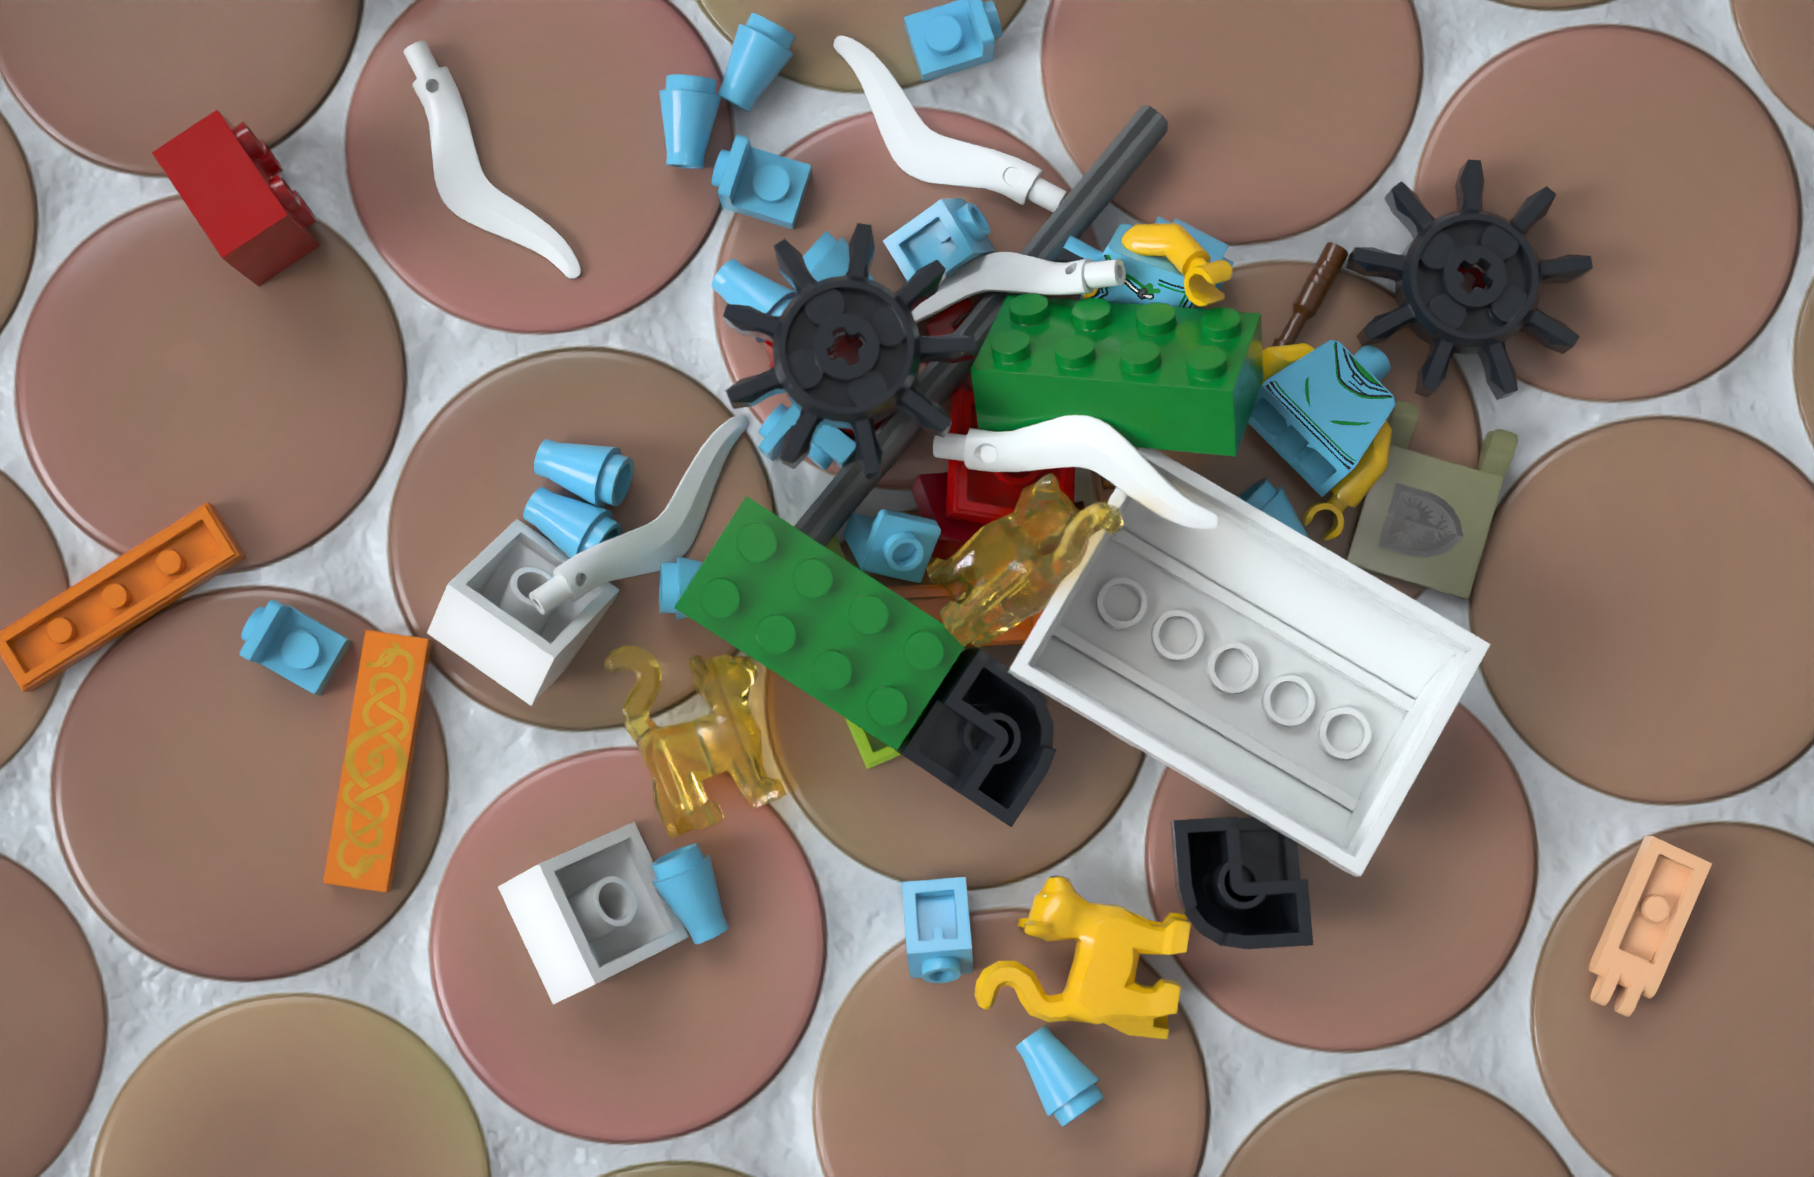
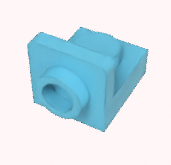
[904,0,1002,82]
[712,135,812,230]
[883,198,994,282]
[758,403,856,471]
[843,509,941,583]
[239,599,353,696]
[902,877,974,983]

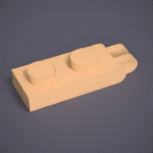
[1589,836,1712,1017]

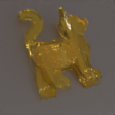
[926,473,1124,648]
[604,646,786,839]

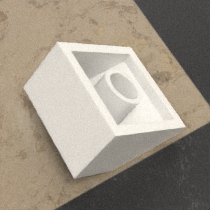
[427,519,620,706]
[498,822,689,1004]

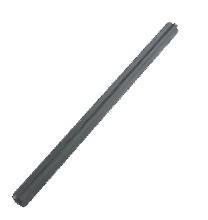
[794,105,1168,547]

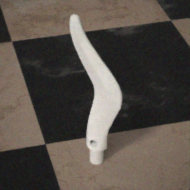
[833,36,1068,213]
[403,41,581,279]
[912,252,1126,323]
[529,414,748,615]
[933,415,1220,530]

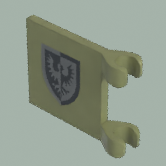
[1345,400,1518,599]

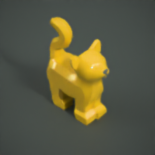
[974,876,1191,1039]

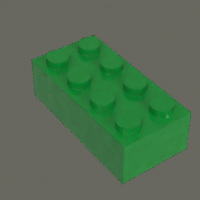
[971,293,1263,456]
[674,496,969,751]

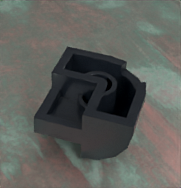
[895,647,1056,827]
[1170,817,1313,949]

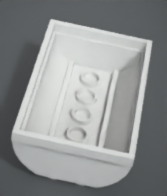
[1008,448,1490,877]

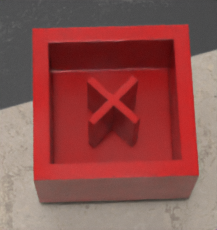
[151,109,320,286]

